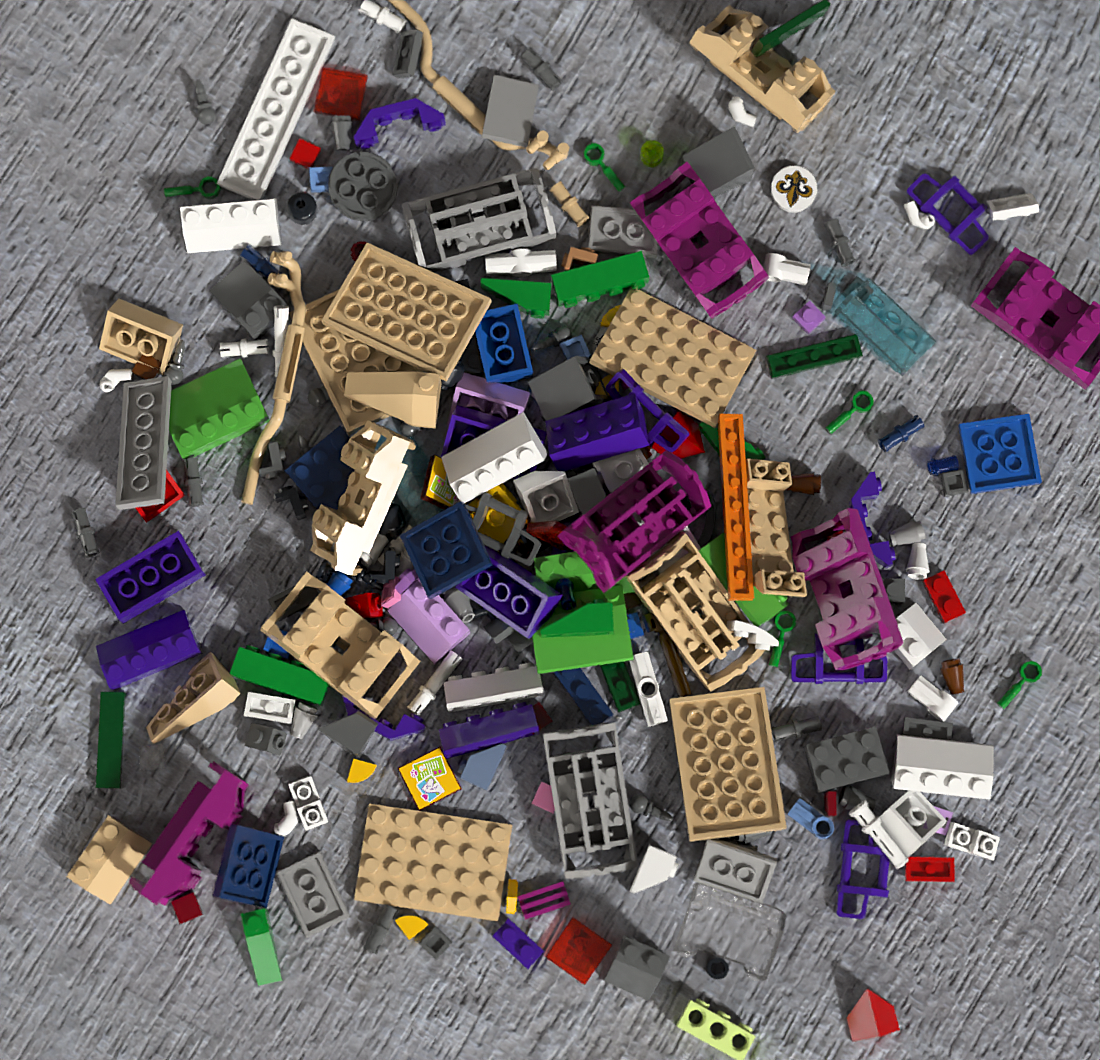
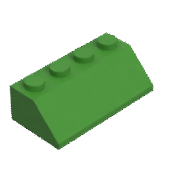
[699,533,789,627]
[534,552,635,594]

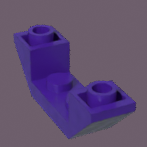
[354,98,446,149]
[849,471,896,568]
[343,696,426,741]

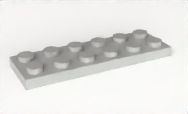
[115,376,172,510]

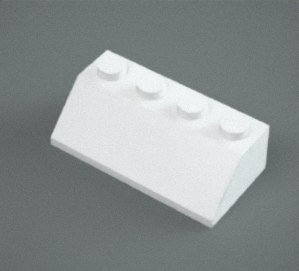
[180,198,281,253]
[441,412,548,503]
[443,663,543,713]
[891,734,994,799]

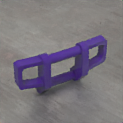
[907,173,989,256]
[606,369,689,453]
[791,633,887,684]
[837,820,890,919]

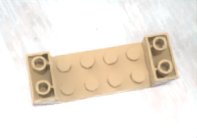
[746,458,807,597]

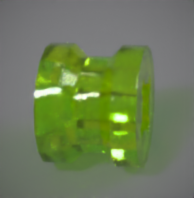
[640,140,664,168]

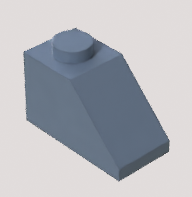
[458,744,507,791]

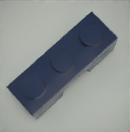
[552,668,614,726]

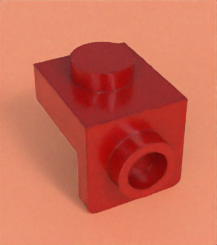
[344,593,383,619]

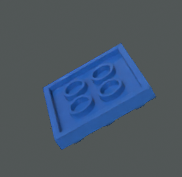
[958,414,1042,494]

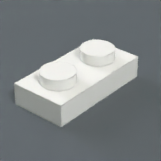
[987,193,1039,220]
[244,692,296,724]

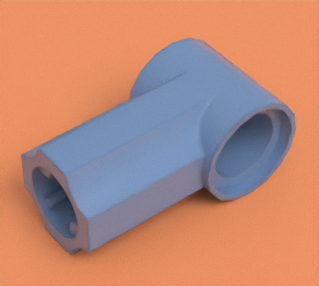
[787,798,834,840]

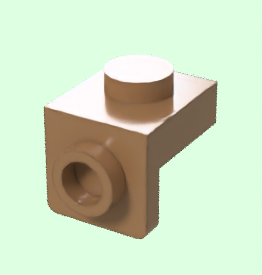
[561,247,598,271]

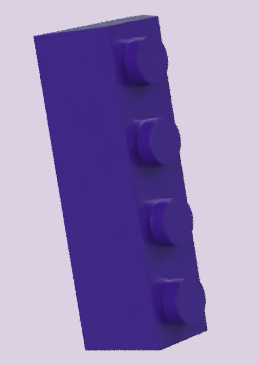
[455,545,562,638]
[96,610,203,690]
[438,702,540,759]

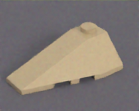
[344,372,442,428]
[146,652,241,744]

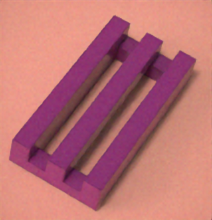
[517,881,571,920]

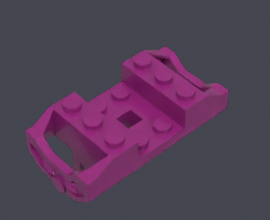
[630,161,769,319]
[971,247,1100,390]
[558,450,711,593]
[790,508,904,670]
[129,761,249,906]

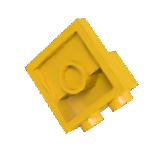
[468,483,530,543]

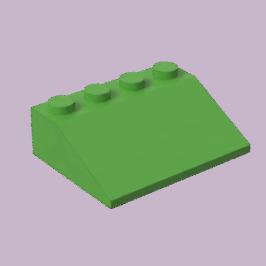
[169,358,270,459]
[532,585,634,674]

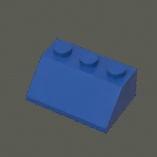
[475,304,533,383]

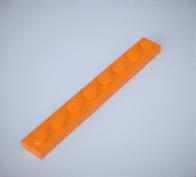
[718,414,754,601]

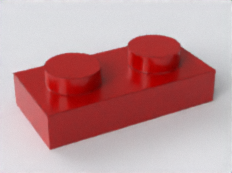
[922,570,966,624]
[905,857,955,882]

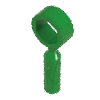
[584,143,626,192]
[164,176,221,199]
[825,391,874,434]
[769,611,796,668]
[997,661,1042,710]

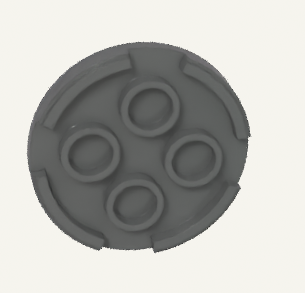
[328,151,398,221]

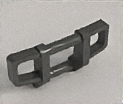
[454,492,541,566]

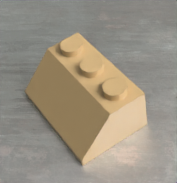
[99,299,183,375]
[66,816,152,904]

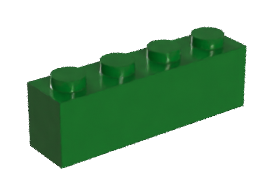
[551,251,649,308]
[230,645,330,706]

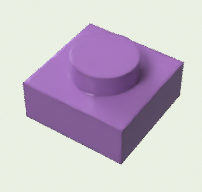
[792,301,826,335]
[394,568,419,595]

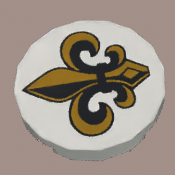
[771,166,817,212]

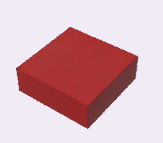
[289,138,321,169]

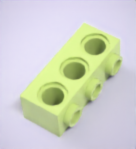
[676,998,756,1060]

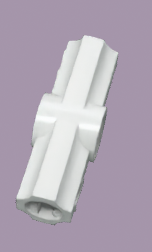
[485,249,557,277]
[629,652,668,727]

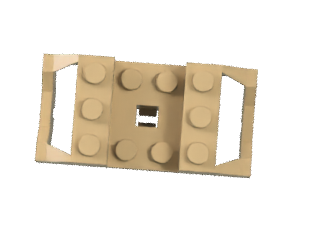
[689,5,836,133]
[310,420,416,576]
[625,531,765,691]
[260,572,421,720]

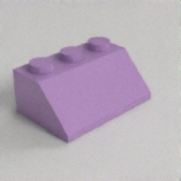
[447,372,530,425]
[388,580,470,665]

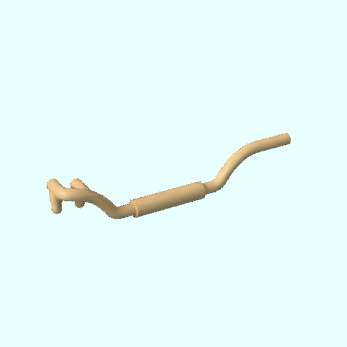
[388,0,569,170]
[241,251,306,505]

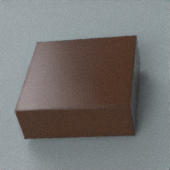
[132,354,162,380]

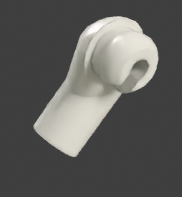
[728,96,757,127]
[904,201,935,229]
[100,369,132,392]
[274,801,298,836]

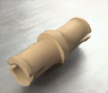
[549,181,589,227]

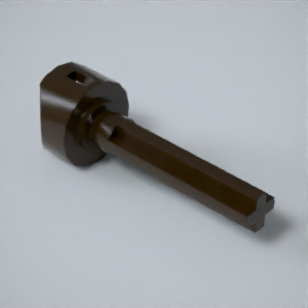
[643,613,692,698]

